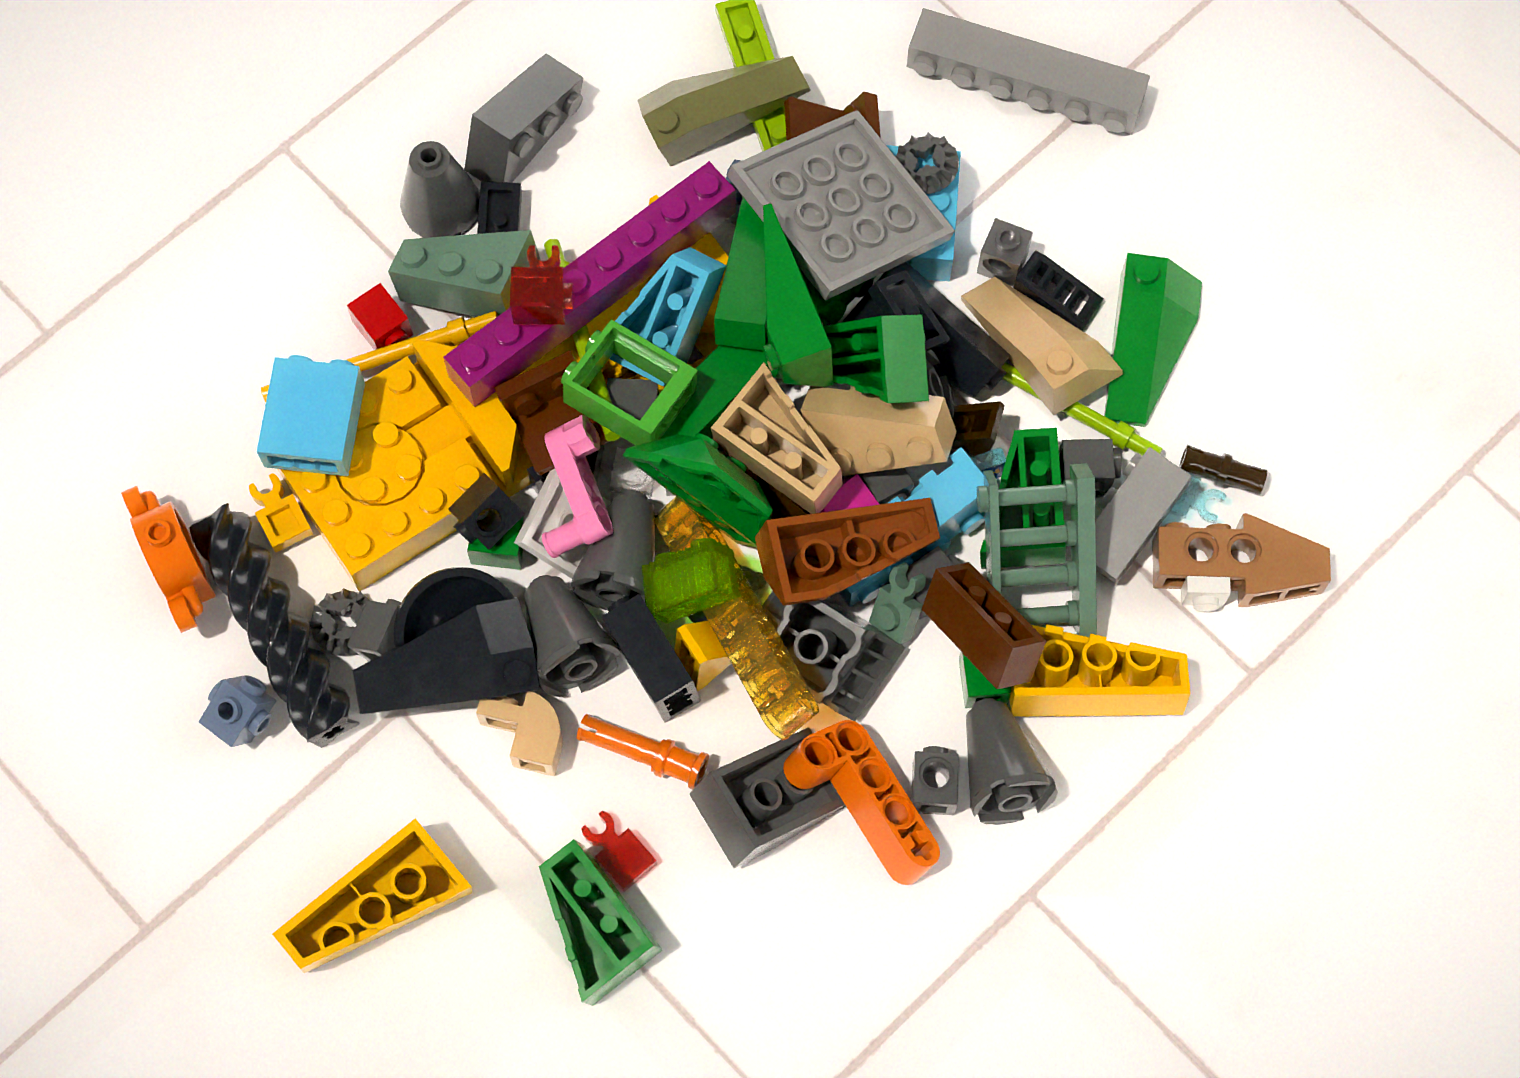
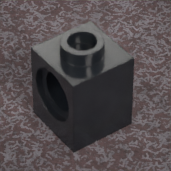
[448,473,525,550]

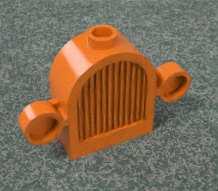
[121,485,216,633]

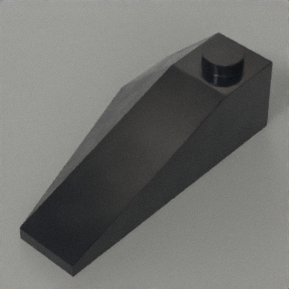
[352,597,540,714]

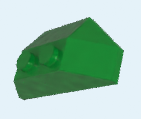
[623,433,773,548]

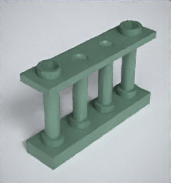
[977,463,1097,637]

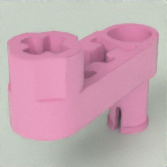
[541,415,613,558]

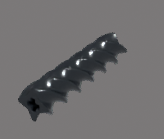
[189,503,360,748]

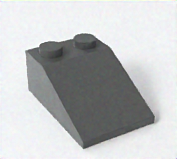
[689,727,846,869]

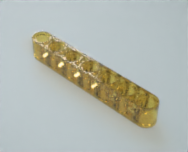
[655,497,819,740]

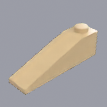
[961,277,1123,415]

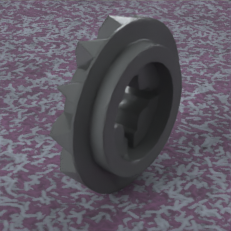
[896,132,959,194]
[309,588,369,656]

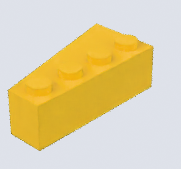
[1009,624,1191,717]
[272,818,473,974]

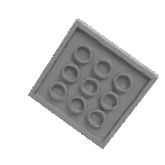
[727,110,955,301]

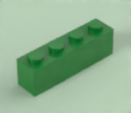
[714,197,768,350]

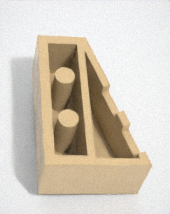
[800,386,956,476]

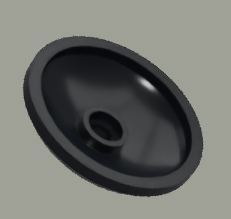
[394,567,514,647]

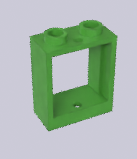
[561,319,698,445]

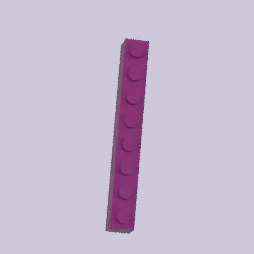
[443,161,736,407]

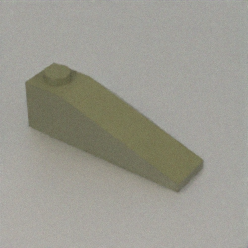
[637,55,811,166]

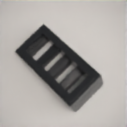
[1013,250,1104,331]

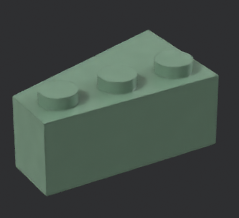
[388,230,541,317]

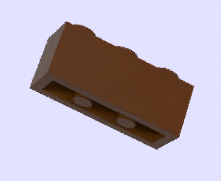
[921,562,1046,689]

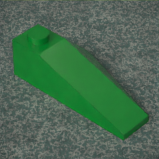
[763,203,833,387]
[1104,252,1202,427]

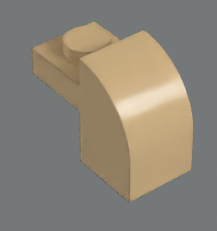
[476,691,563,777]

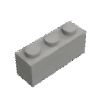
[1095,447,1192,585]

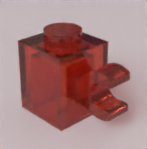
[510,245,574,325]

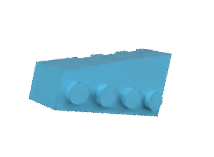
[838,447,985,607]

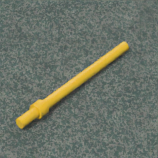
[261,311,498,402]

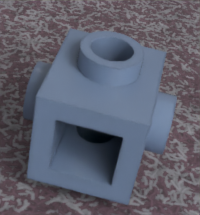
[198,675,277,747]

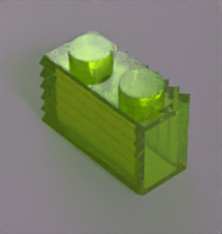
[641,538,740,623]

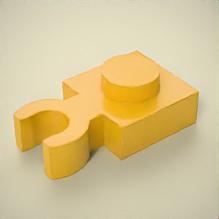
[249,473,313,553]

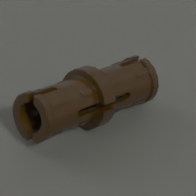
[1179,444,1268,495]

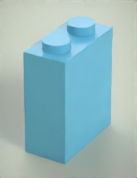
[256,355,365,476]

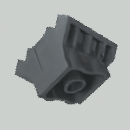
[736,591,906,721]

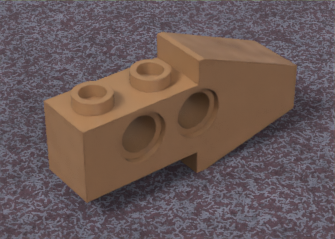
[1152,513,1331,608]

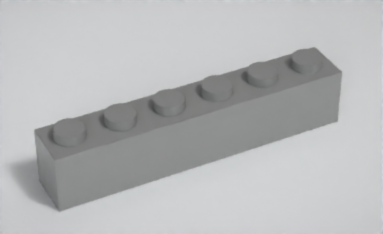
[906,8,1151,135]

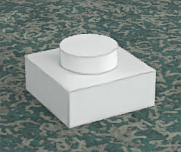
[1180,576,1231,612]

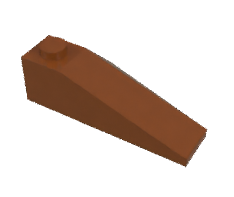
[755,498,940,606]

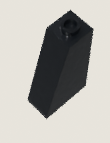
[841,262,1011,397]

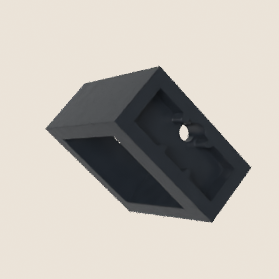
[602,594,701,723]

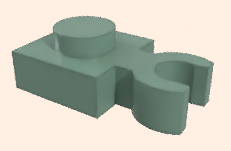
[869,562,926,644]

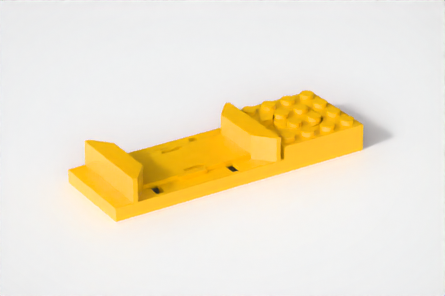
[277,194,729,592]

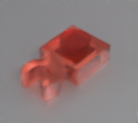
[581,810,657,892]

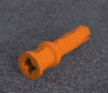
[576,714,709,790]

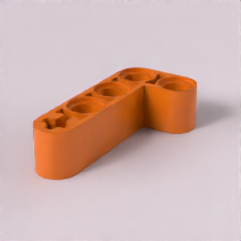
[783,720,940,885]

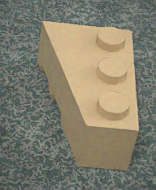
[711,363,843,514]

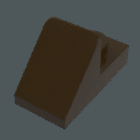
[951,401,1005,464]

